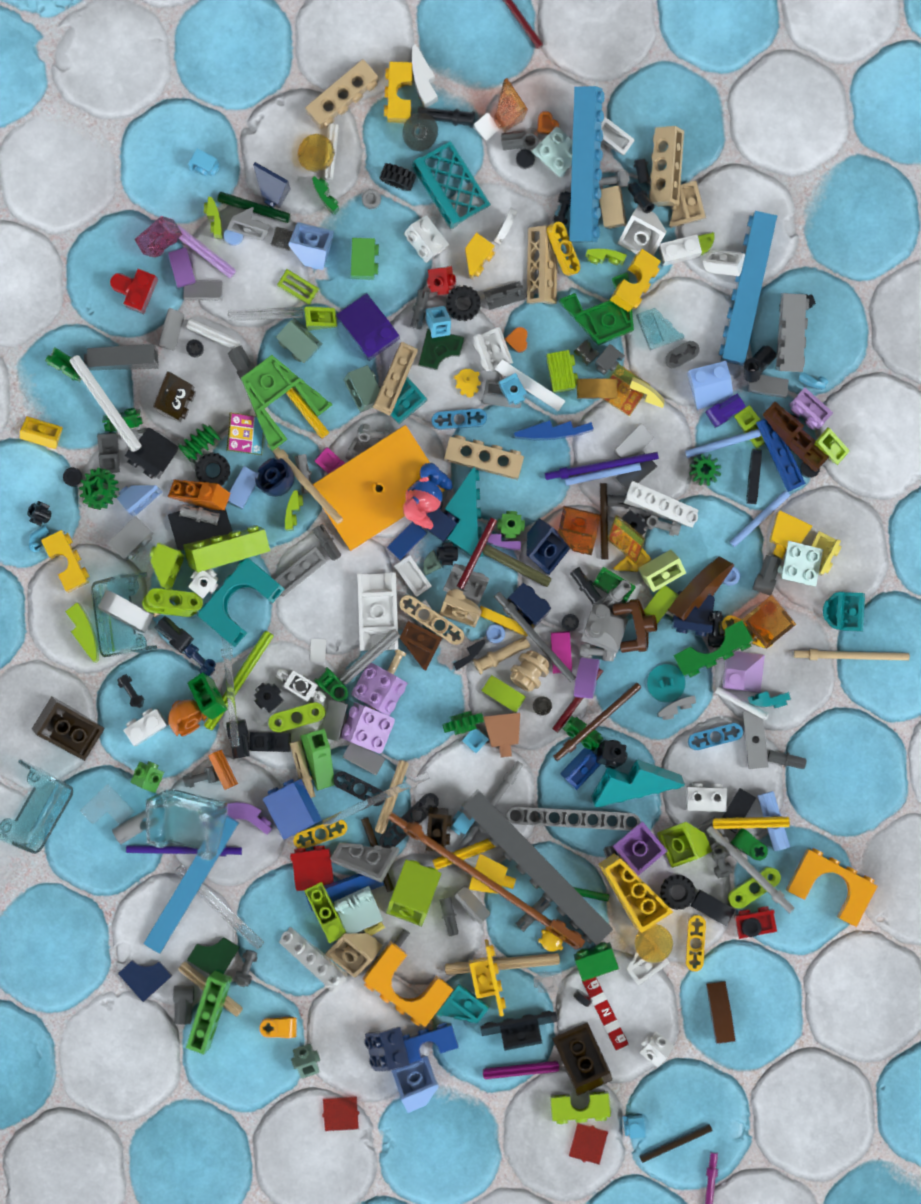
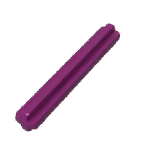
[483,1061,559,1080]

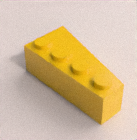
[598,854,673,933]

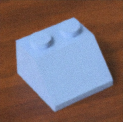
[687,361,733,410]

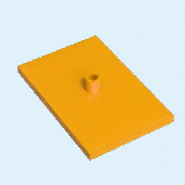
[312,424,445,551]

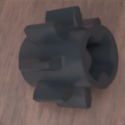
[27,501,52,526]
[437,543,458,565]

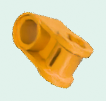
[260,1017,297,1038]

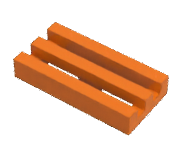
[208,750,238,790]

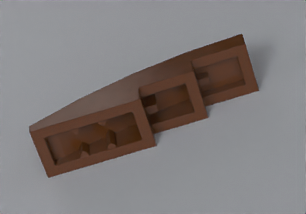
[763,402,829,472]
[668,556,734,621]

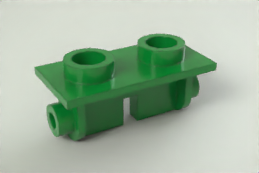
[45,347,81,382]
[102,408,143,433]
[563,716,603,751]

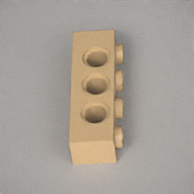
[305,59,378,129]
[649,126,684,207]
[444,435,524,480]

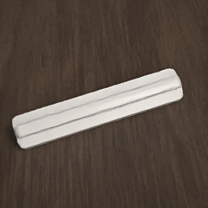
[323,124,339,180]
[186,319,240,349]

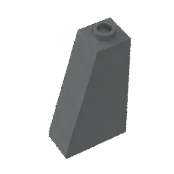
[84,344,159,370]

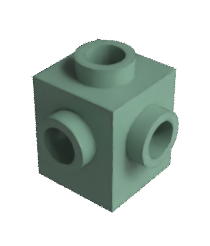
[291,1044,321,1079]

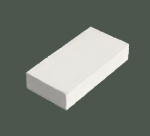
[394,555,432,597]

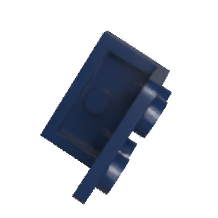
[672,591,715,637]
[364,1027,410,1071]

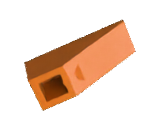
[168,479,231,511]

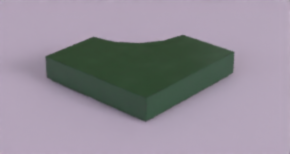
[418,328,464,370]
[187,937,240,975]

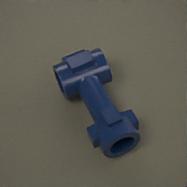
[184,644,216,676]

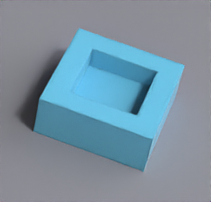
[462,729,489,753]

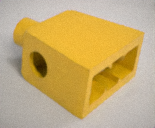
[769,510,812,559]
[469,854,516,894]

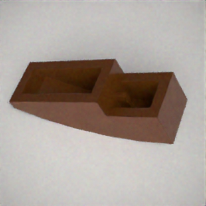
[706,981,736,1044]

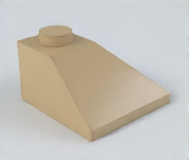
[325,933,383,978]

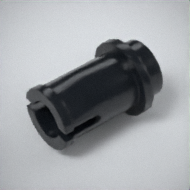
[633,159,651,184]

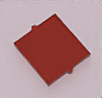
[322,1096,360,1131]
[569,1123,608,1165]

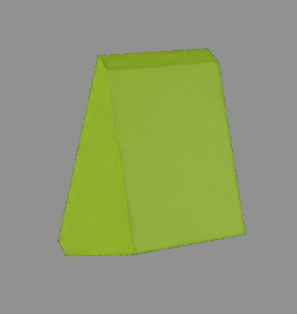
[304,307,337,331]

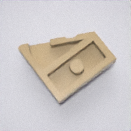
[670,181,706,228]

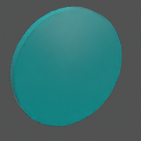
[647,664,686,702]

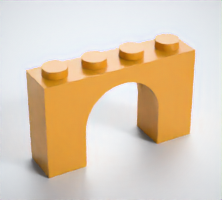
[786,848,878,927]
[363,941,453,1027]

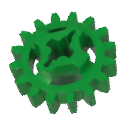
[79,468,119,510]
[442,711,485,735]

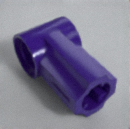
[705,393,746,428]

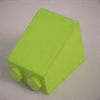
[386,860,442,927]

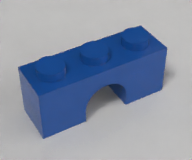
[403,1022,459,1063]

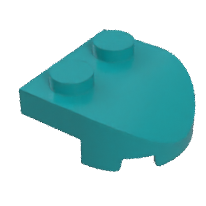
[823,592,865,632]
[747,691,791,709]

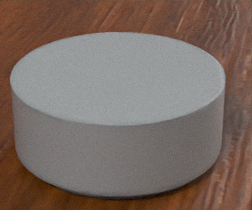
[362,189,381,209]

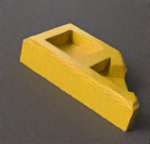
[613,548,652,572]

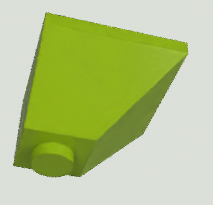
[657,822,712,868]

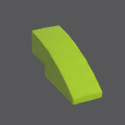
[65,602,99,663]

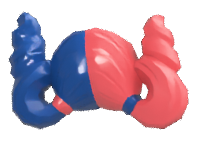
[403,463,453,529]

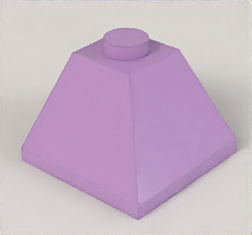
[722,651,765,693]

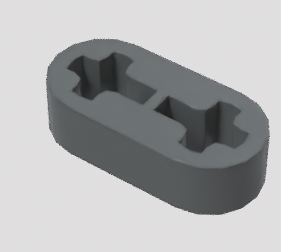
[665,341,700,368]

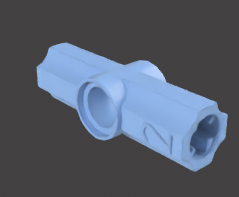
[757,791,790,851]

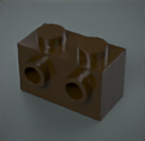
[426,807,452,852]

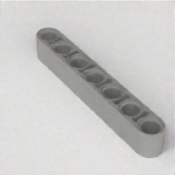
[507,807,640,831]

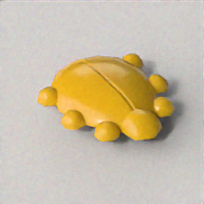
[454,369,481,398]
[538,929,563,952]

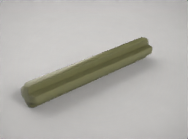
[483,544,552,587]

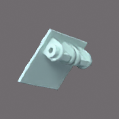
[532,126,573,177]
[778,541,823,587]
[334,886,384,934]

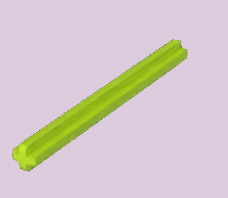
[204,631,274,730]

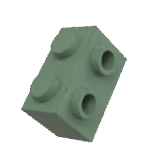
[276,318,322,363]
[343,365,381,413]

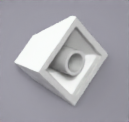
[617,205,667,256]

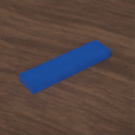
[756,419,806,492]
[305,873,384,911]

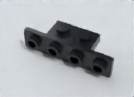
[480,1011,558,1051]

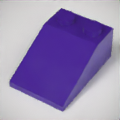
[336,293,400,361]

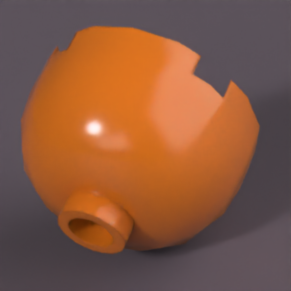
[168,699,207,736]

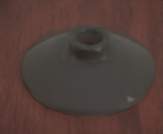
[403,113,438,151]

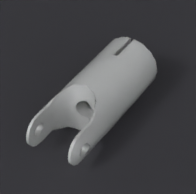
[112,809,157,844]

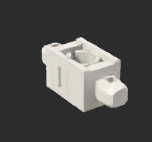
[276,669,326,703]

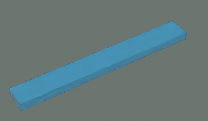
[144,812,240,954]

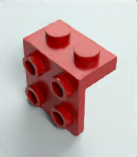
[290,845,334,891]

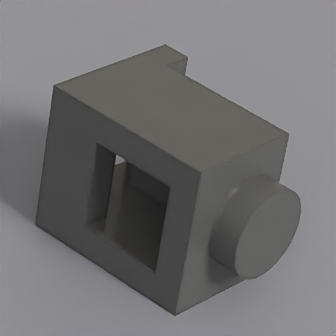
[595,344,625,375]

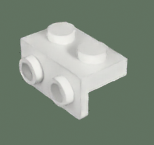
[404,215,449,263]
[473,327,513,372]

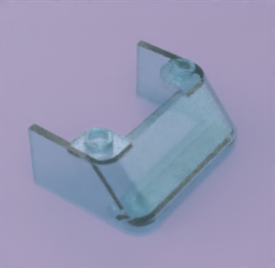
[91,572,157,657]
[0,759,73,854]

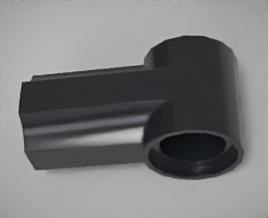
[744,345,777,383]
[154,616,194,653]
[226,719,250,759]

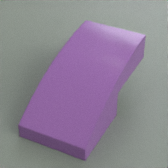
[168,248,196,288]
[487,534,521,550]
[574,657,600,699]

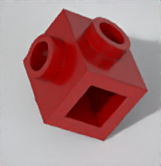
[427,266,456,295]

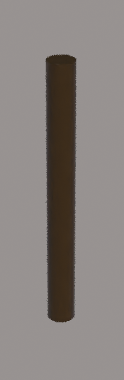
[600,483,609,560]
[361,817,394,892]
[639,1124,713,1163]

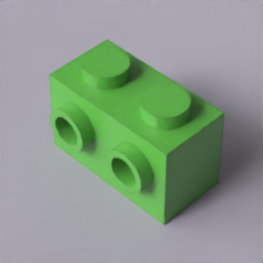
[351,238,379,280]

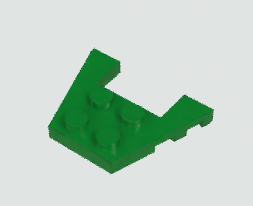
[559,272,634,346]

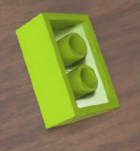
[149,543,185,590]

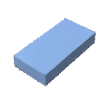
[228,466,259,509]

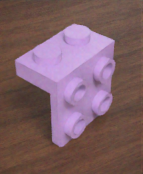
[789,388,833,430]
[352,663,408,716]
[340,702,395,753]

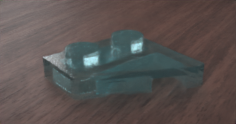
[636,308,685,351]

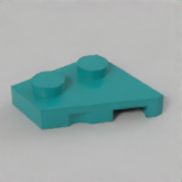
[390,376,428,425]
[436,984,490,1024]

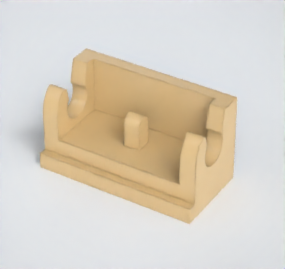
[600,186,627,229]

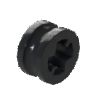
[186,339,204,358]
[562,614,579,631]

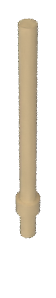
[267,444,343,524]
[794,649,910,661]

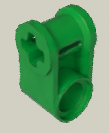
[314,667,349,702]
[730,828,768,860]

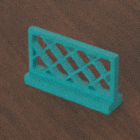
[411,141,491,229]

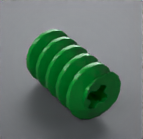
[178,424,221,462]

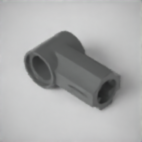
[501,128,540,151]
[227,345,255,380]
[752,555,782,596]
[173,985,194,1025]

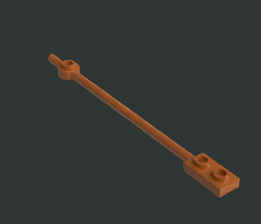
[388,812,585,949]

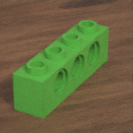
[186,971,233,1055]

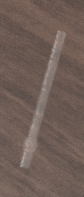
[221,636,240,747]
[322,772,430,827]

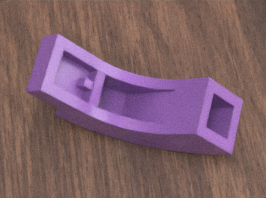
[202,802,273,835]

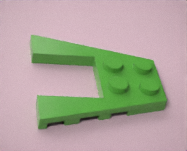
[241,355,332,451]

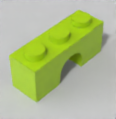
[550,1091,611,1124]

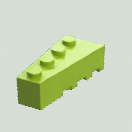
[183,525,270,573]

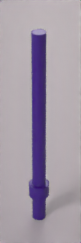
[545,452,659,480]
[126,845,242,857]

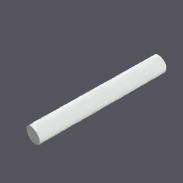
[715,687,769,721]

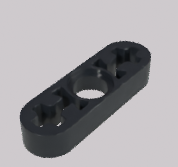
[746,449,762,505]
[333,771,385,806]

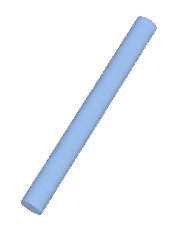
[685,429,761,458]
[565,463,641,486]
[730,490,790,547]

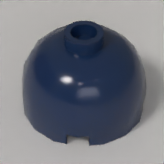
[255,458,294,497]

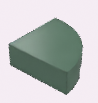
[423,550,442,576]

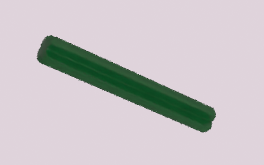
[217,192,291,223]

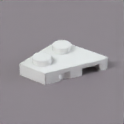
[627,932,670,986]

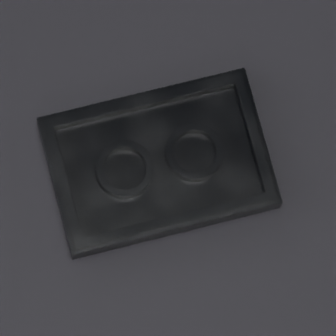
[167,506,232,551]

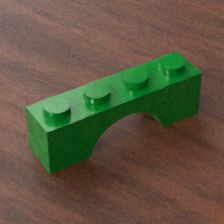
[673,620,754,678]

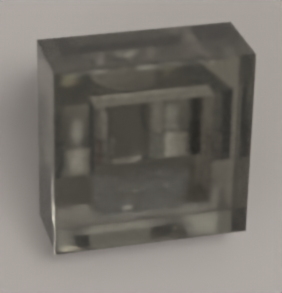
[271,226,294,251]

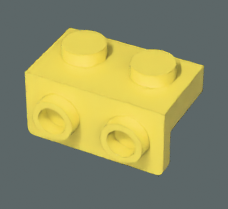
[811,531,842,576]

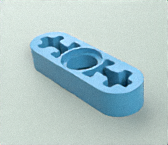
[432,409,487,430]
[688,723,743,750]

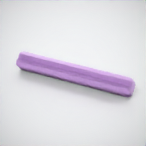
[172,225,236,278]

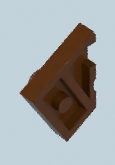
[400,621,442,671]

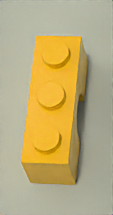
[384,62,413,123]
[610,249,661,312]
[41,530,90,593]

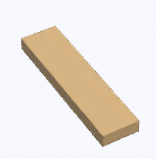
[372,341,418,416]

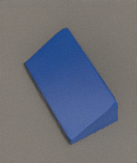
[387,522,427,561]
[560,747,601,790]

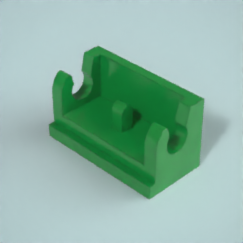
[592,567,636,603]

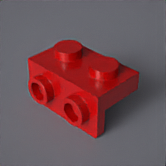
[734,906,777,939]

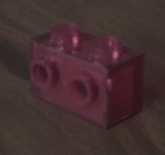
[134,216,183,258]

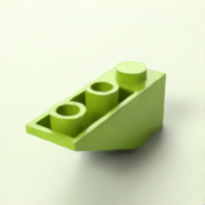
[304,882,347,943]

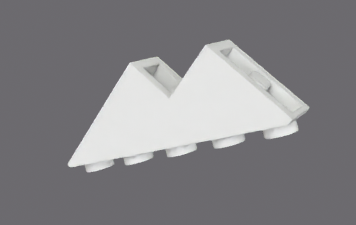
[624,481,699,528]
[279,927,348,993]

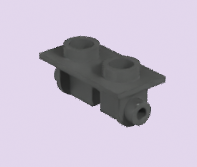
[484,281,525,310]

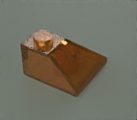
[494,78,528,133]
[558,506,600,556]
[742,594,796,649]

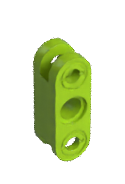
[142,588,203,617]
[268,703,326,732]
[728,867,781,909]

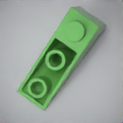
[300,729,335,791]

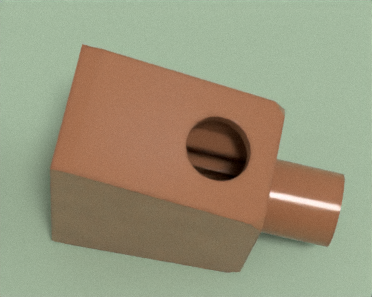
[483,713,520,758]

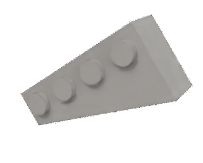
[776,293,809,372]

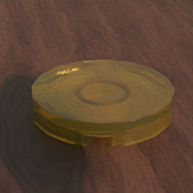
[298,134,335,172]
[634,924,673,963]

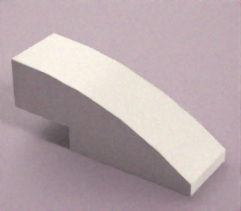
[412,44,438,108]
[601,117,635,156]

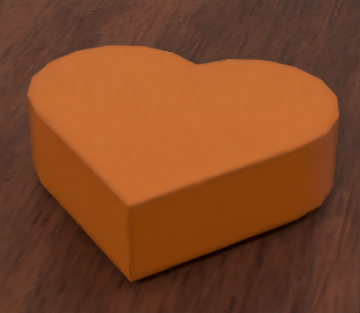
[537,111,559,135]
[505,327,528,353]

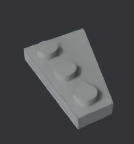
[330,843,400,883]

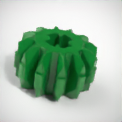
[689,454,721,486]

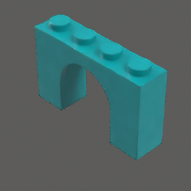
[197,558,285,647]

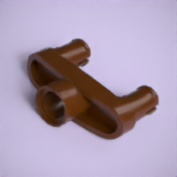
[613,599,657,653]

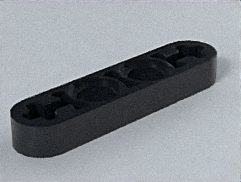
[379,793,439,848]

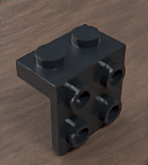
[124,428,179,479]

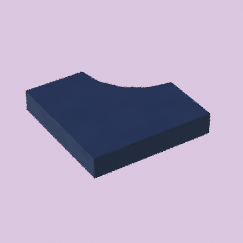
[117,960,173,1002]

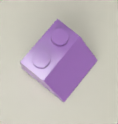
[613,821,667,876]

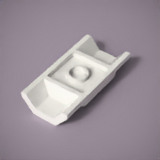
[357,572,399,651]

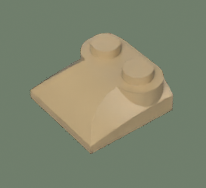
[439,589,482,628]

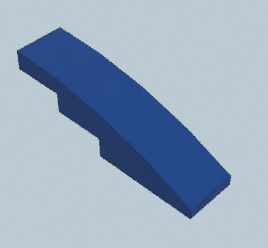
[514,420,594,441]

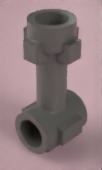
[183,766,220,788]
[712,846,732,878]
[233,949,258,987]

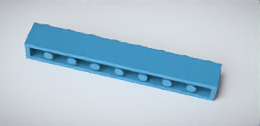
[570,86,605,242]
[718,211,777,366]

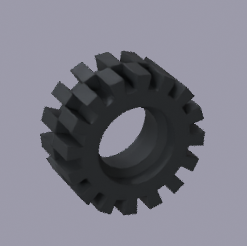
[379,163,416,191]
[446,285,481,322]
[195,452,231,486]
[660,874,696,910]

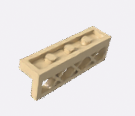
[527,225,558,304]

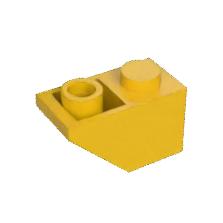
[465,232,495,280]

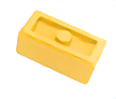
[20,416,63,449]

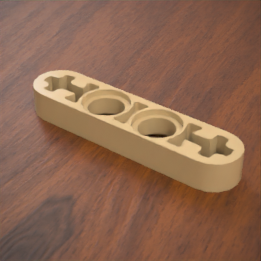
[399,595,464,645]

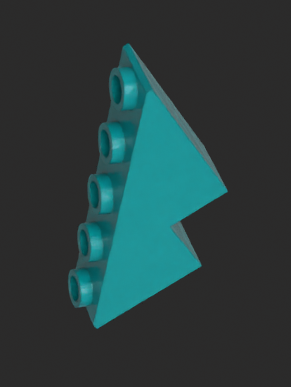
[445,467,483,557]
[591,759,685,807]

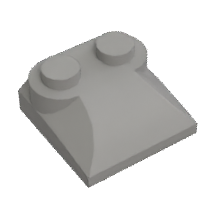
[581,604,629,653]

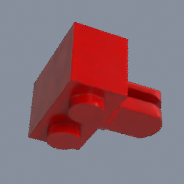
[110,269,158,314]

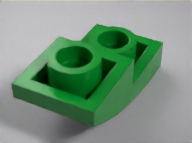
[312,176,339,215]

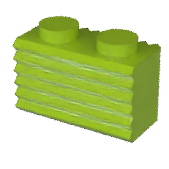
[546,350,578,393]

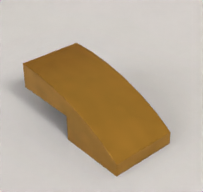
[577,379,617,399]

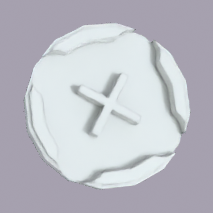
[494,208,517,245]

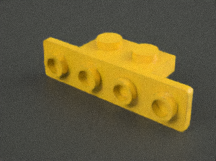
[469,939,506,1016]

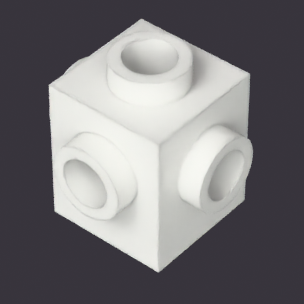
[188,569,218,598]
[639,1031,674,1067]

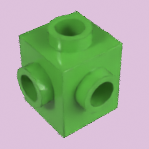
[497,511,525,539]
[130,761,164,793]

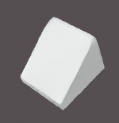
[474,112,500,141]

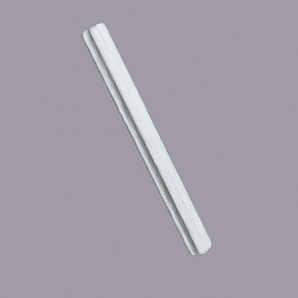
[70,355,141,452]

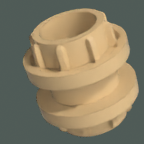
[510,650,549,692]

